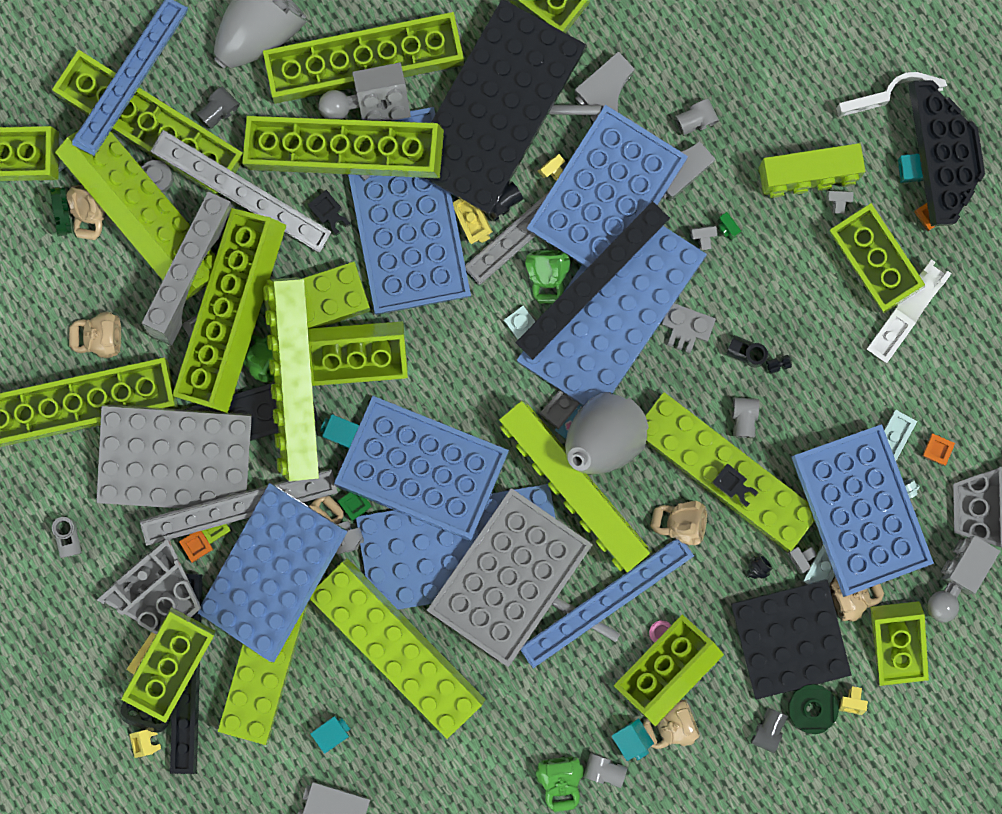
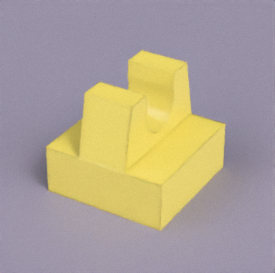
[537,154,565,181]
[839,686,868,715]
[129,729,161,758]

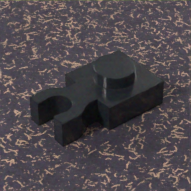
[308,189,351,236]
[712,464,759,507]

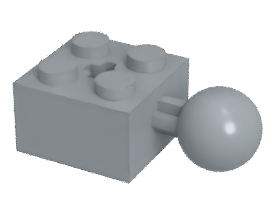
[319,62,411,121]
[927,536,1000,623]

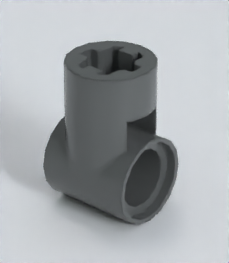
[196,86,240,130]
[751,707,788,753]

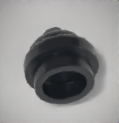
[747,554,773,579]

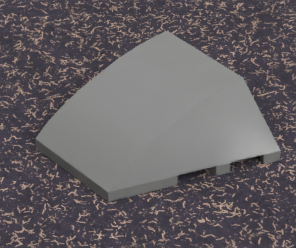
[953,467,1002,547]
[97,538,201,634]

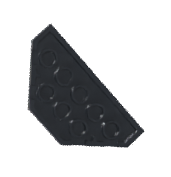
[908,80,985,226]

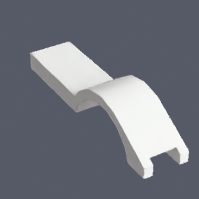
[836,72,947,117]
[867,259,952,363]

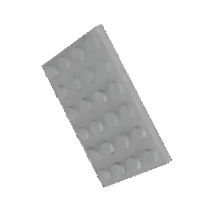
[96,404,252,508]
[427,488,593,667]

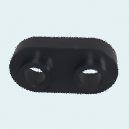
[120,701,169,733]

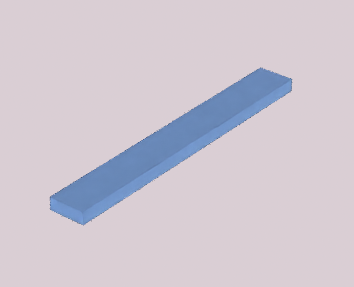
[72,0,188,156]
[520,539,694,668]

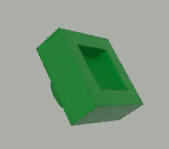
[717,212,741,240]
[338,492,372,521]

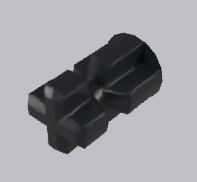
[766,355,792,374]

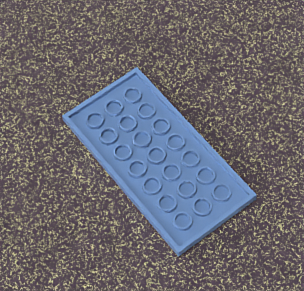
[348,107,471,315]
[517,226,707,406]
[356,484,556,610]

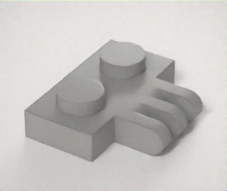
[662,303,716,353]

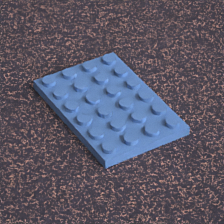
[526,105,688,268]
[334,396,509,541]
[791,424,934,597]
[198,483,348,662]

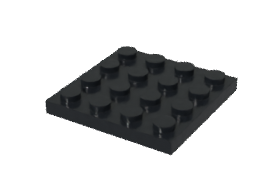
[731,579,852,700]

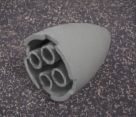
[214,0,307,68]
[565,392,649,474]

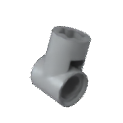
[675,99,719,136]
[732,397,759,438]
[52,517,82,558]
[583,753,628,788]

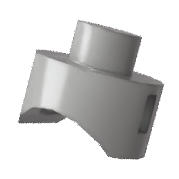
[141,160,173,193]
[336,521,364,554]

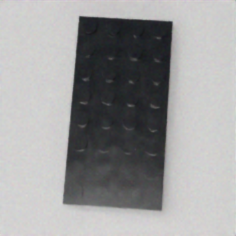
[424,0,587,215]

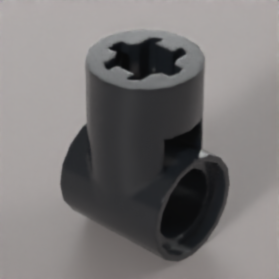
[487,181,524,222]
[726,335,768,368]

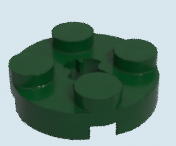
[50,187,72,237]
[788,684,839,734]

